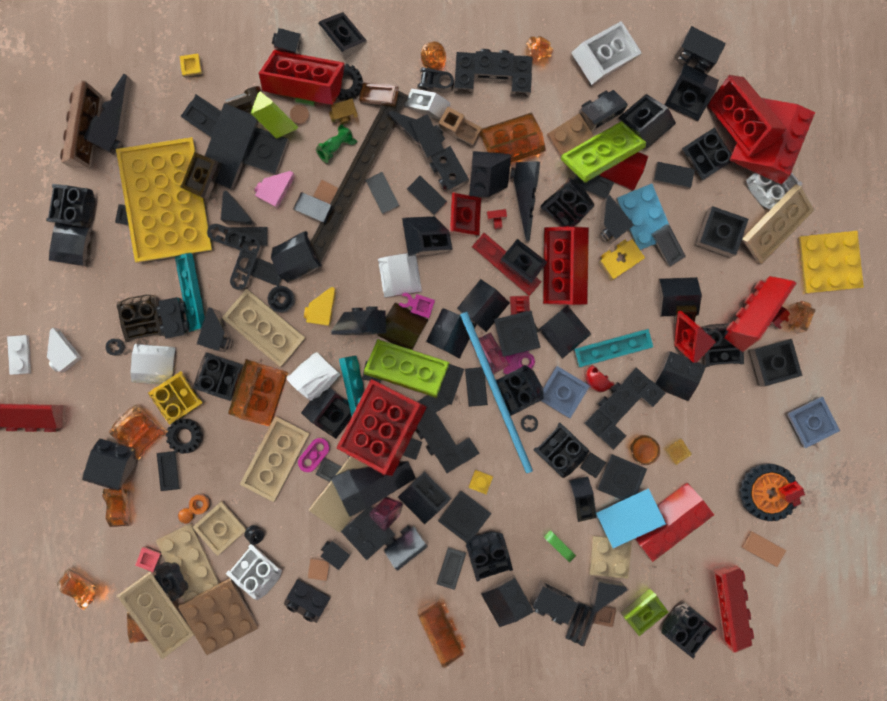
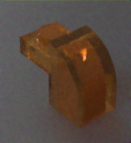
[102,488,130,527]
[57,568,97,610]

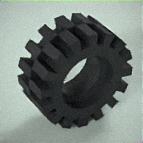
[337,63,363,100]
[166,419,203,454]

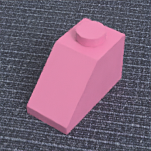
[254,171,295,209]

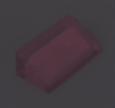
[471,332,509,375]
[369,497,403,531]

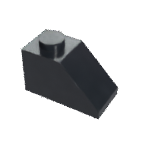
[569,476,597,522]

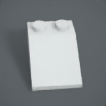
[571,21,642,85]

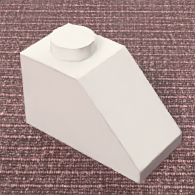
[405,89,451,120]
[47,328,82,373]

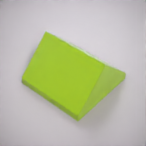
[251,92,298,138]
[620,589,669,636]

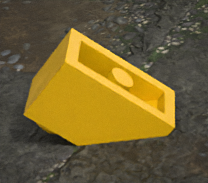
[304,287,336,327]

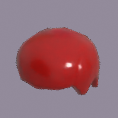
[585,365,615,393]

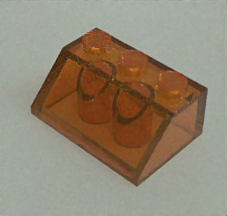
[480,113,546,162]
[228,359,288,426]
[417,599,465,668]

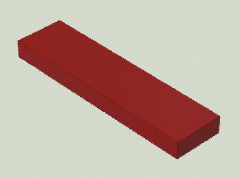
[472,233,542,296]

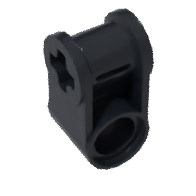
[417,68,454,93]

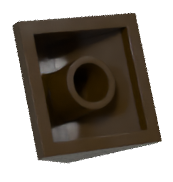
[180,152,223,199]
[377,302,429,350]

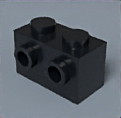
[429,146,469,193]
[157,297,190,340]

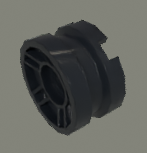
[267,286,296,313]

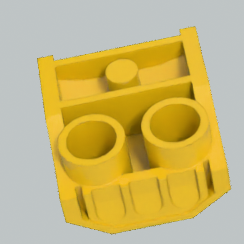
[148,371,202,425]

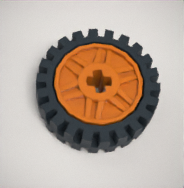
[740,464,799,522]

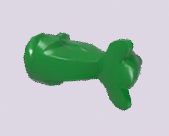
[316,125,358,164]

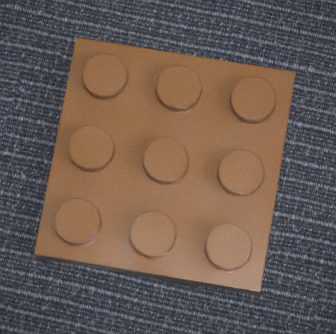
[178,578,258,656]

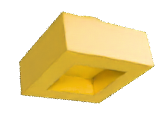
[179,53,202,77]
[468,469,493,494]

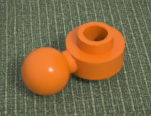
[178,494,210,524]

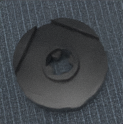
[153,562,188,601]

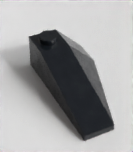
[83,73,131,155]
[510,161,540,243]
[331,461,416,517]

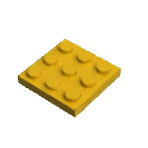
[798,231,864,294]

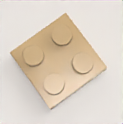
[192,501,246,556]
[589,536,632,579]

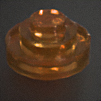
[527,36,554,60]
[421,41,446,70]

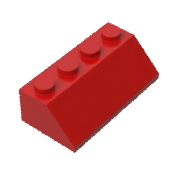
[259,50,345,105]
[708,75,786,157]
[543,227,589,305]
[725,276,797,352]
[0,404,63,432]
[634,483,714,562]
[714,566,754,653]

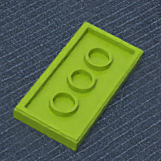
[561,121,646,182]
[364,339,449,398]

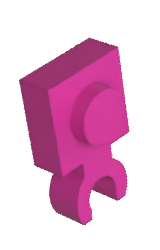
[399,293,435,318]

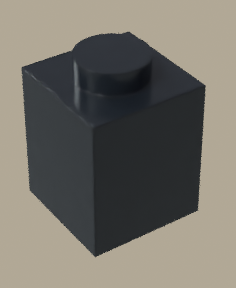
[272,28,302,54]
[320,539,352,571]

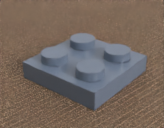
[541,366,590,418]
[787,397,840,448]

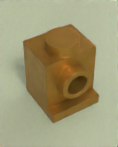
[329,98,359,125]

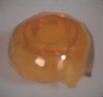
[630,435,660,465]

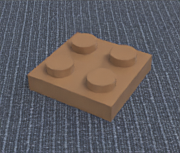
[547,113,594,167]

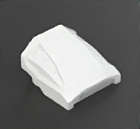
[746,172,803,209]
[378,253,422,298]
[130,344,176,384]
[286,352,340,401]
[226,544,282,600]

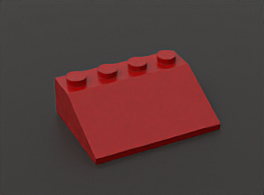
[730,98,815,185]
[336,379,427,476]

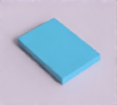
[596,488,666,548]

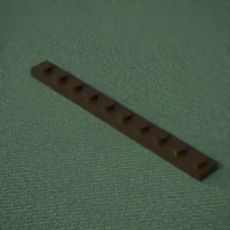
[310,91,409,264]

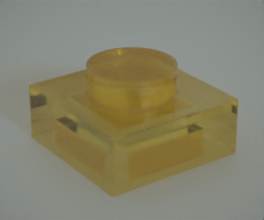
[665,438,692,465]

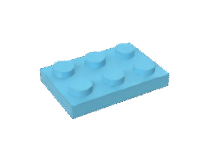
[616,184,669,250]

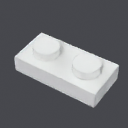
[7,335,31,375]

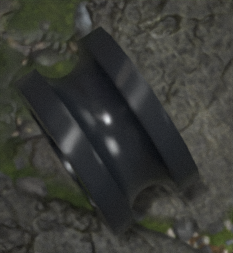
[105,338,125,356]
[521,415,538,432]
[244,525,264,545]

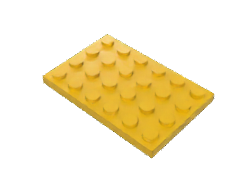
[116,137,212,263]

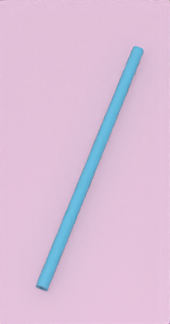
[460,312,533,473]

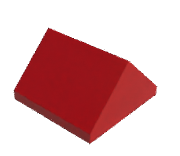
[599,152,649,191]
[450,193,481,236]
[674,311,716,363]

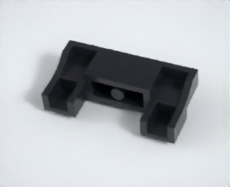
[454,49,533,95]
[583,367,666,450]
[415,391,480,473]

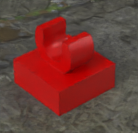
[486,209,507,230]
[510,296,530,315]
[771,307,790,329]
[778,481,805,507]

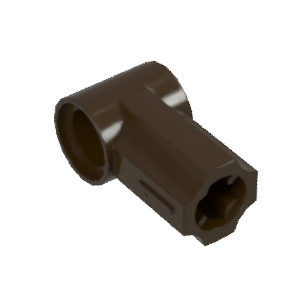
[225,86,262,111]

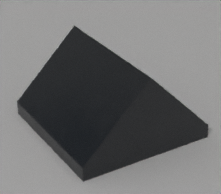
[318,12,367,60]
[221,190,257,227]
[499,239,547,285]
[659,277,702,317]
[457,279,510,332]
[426,308,476,359]
[590,576,628,613]

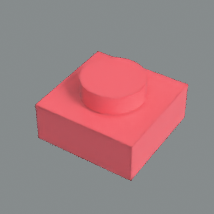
[135,547,162,572]

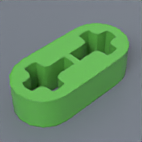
[544,530,576,562]

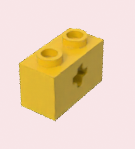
[598,239,645,281]

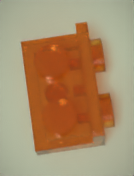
[788,301,816,334]

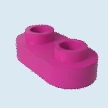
[298,438,330,472]

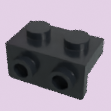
[284,579,330,623]

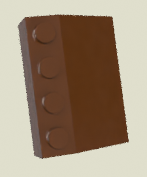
[60,81,101,169]

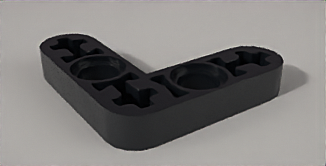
[207,224,262,291]

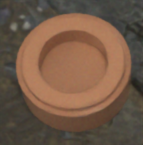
[290,105,309,125]

